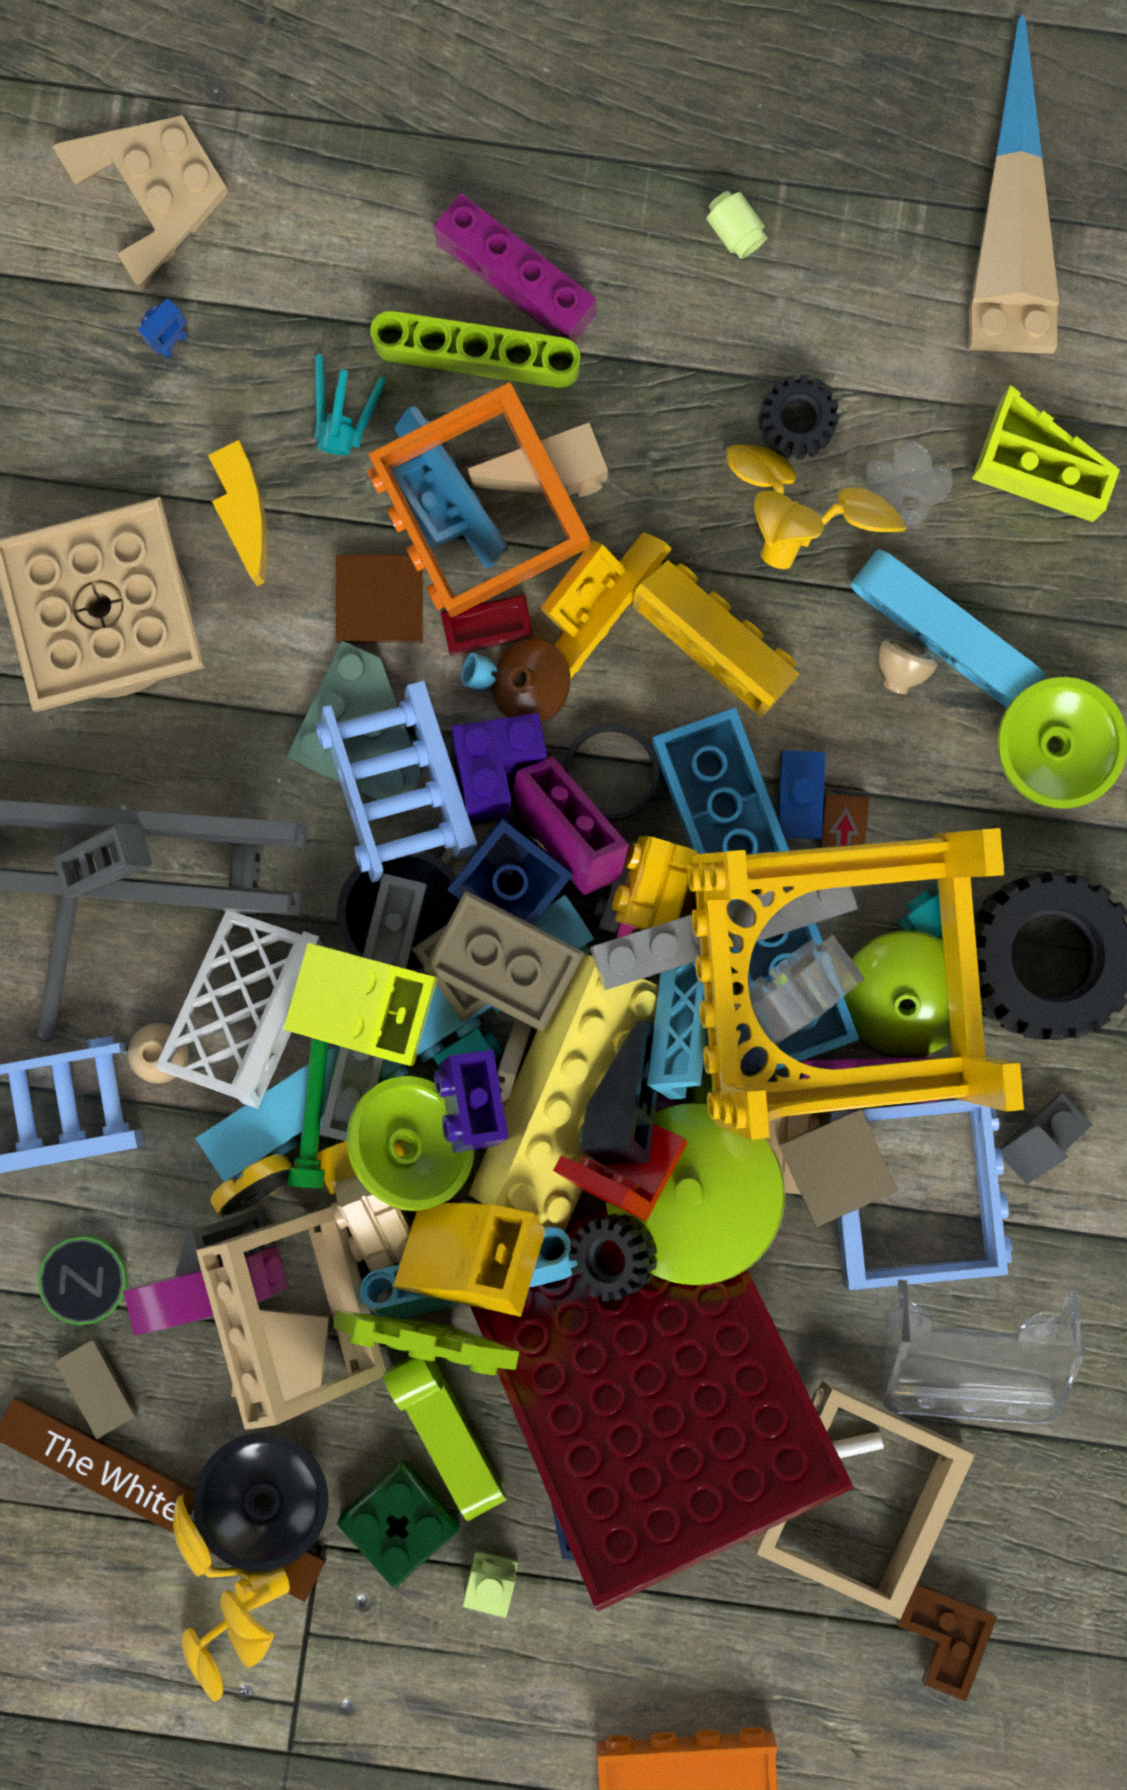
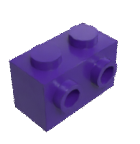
[435,1050,509,1153]

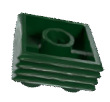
[337,1459,460,1588]

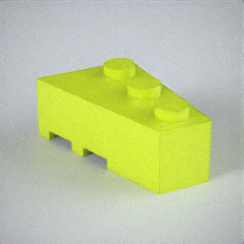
[972,385,1120,522]

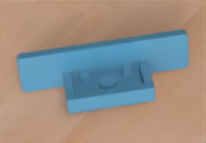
[391,406,508,569]

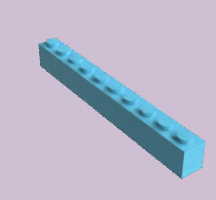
[196,895,594,1182]

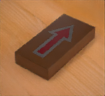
[820,794,869,848]

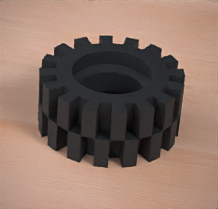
[759,375,839,460]
[569,1213,657,1301]

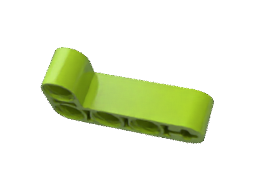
[383,1356,508,1521]

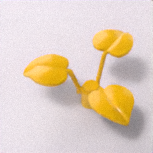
[725,444,907,569]
[173,1494,290,1702]

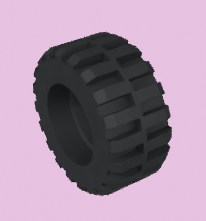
[974,871,1127,1040]

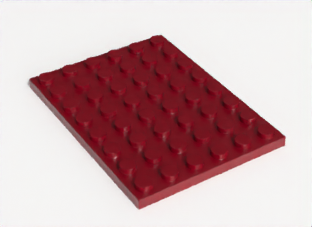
[470,1207,854,1611]

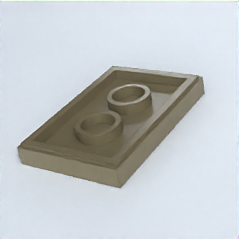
[424,890,585,1032]

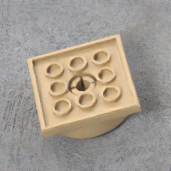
[0,497,206,712]

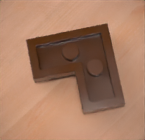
[896,1582,997,1701]

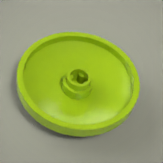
[606,1103,786,1285]

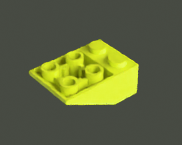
[284,943,438,1066]

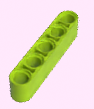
[370,311,580,388]

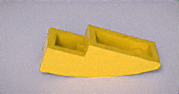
[208,440,268,586]

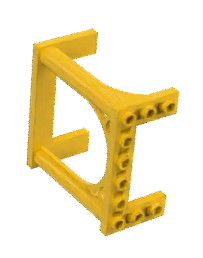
[687,828,1024,1140]

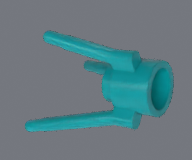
[313,354,386,456]

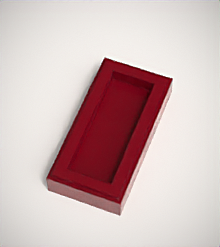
[441,594,534,656]

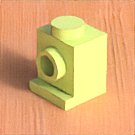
[463,1550,518,1618]

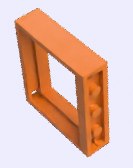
[367,382,591,618]

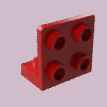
[553,1124,687,1221]

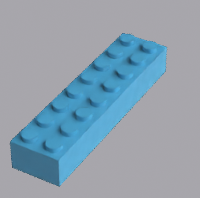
[651,707,859,1070]

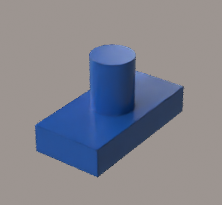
[778,750,826,840]

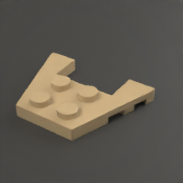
[52,115,228,291]

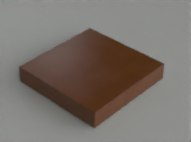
[336,555,423,643]

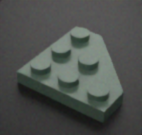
[286,641,423,813]

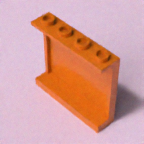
[597,1727,778,1790]

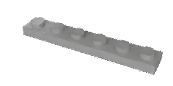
[590,886,858,991]

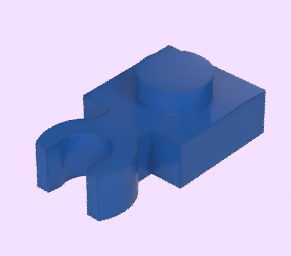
[138,298,188,358]

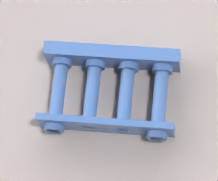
[316,681,477,883]
[0,1036,145,1173]

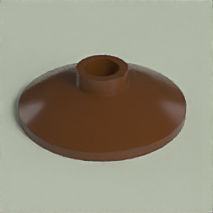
[492,638,570,723]

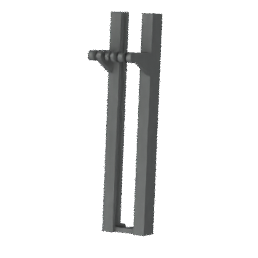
[0,800,308,916]

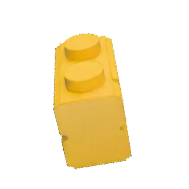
[612,836,698,930]

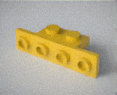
[540,532,671,679]

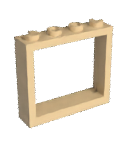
[196,1206,386,1430]
[748,1380,975,1619]

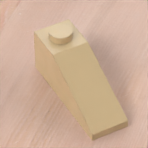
[468,422,608,497]

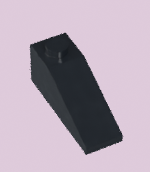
[579,1020,658,1165]

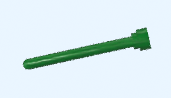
[288,1038,329,1188]

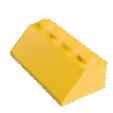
[632,560,800,719]

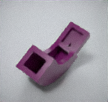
[123,1246,288,1335]

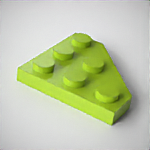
[333,1310,519,1375]

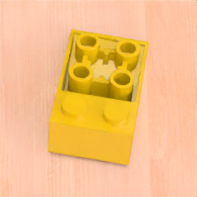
[393,1203,545,1317]

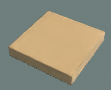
[231,1308,330,1402]

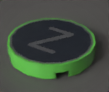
[38,1235,128,1325]

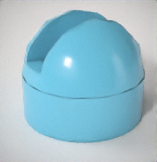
[461,653,497,690]

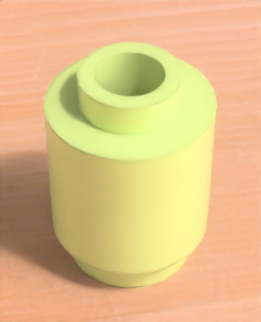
[706,191,768,259]

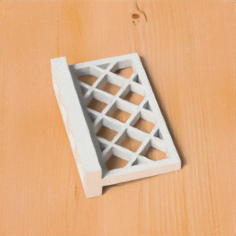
[155,911,324,1109]

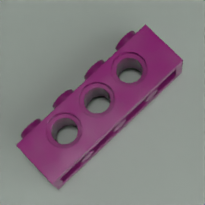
[434,193,597,342]

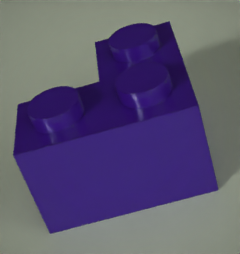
[451,713,547,825]

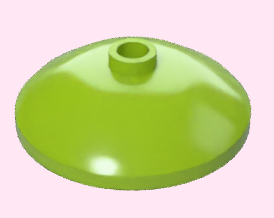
[997,677,1127,809]
[841,930,951,1057]
[347,1076,474,1211]

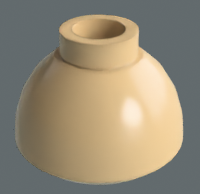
[878,639,938,695]
[127,1023,189,1084]

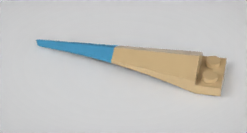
[968,14,1059,354]

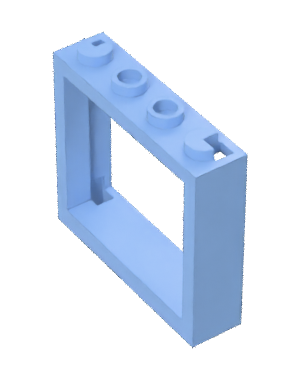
[826,1098,1013,1290]

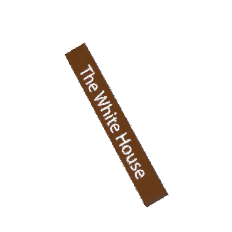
[0,1396,327,1602]

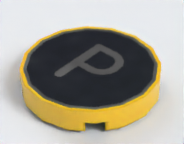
[210,1154,292,1217]

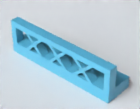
[647,917,707,1099]

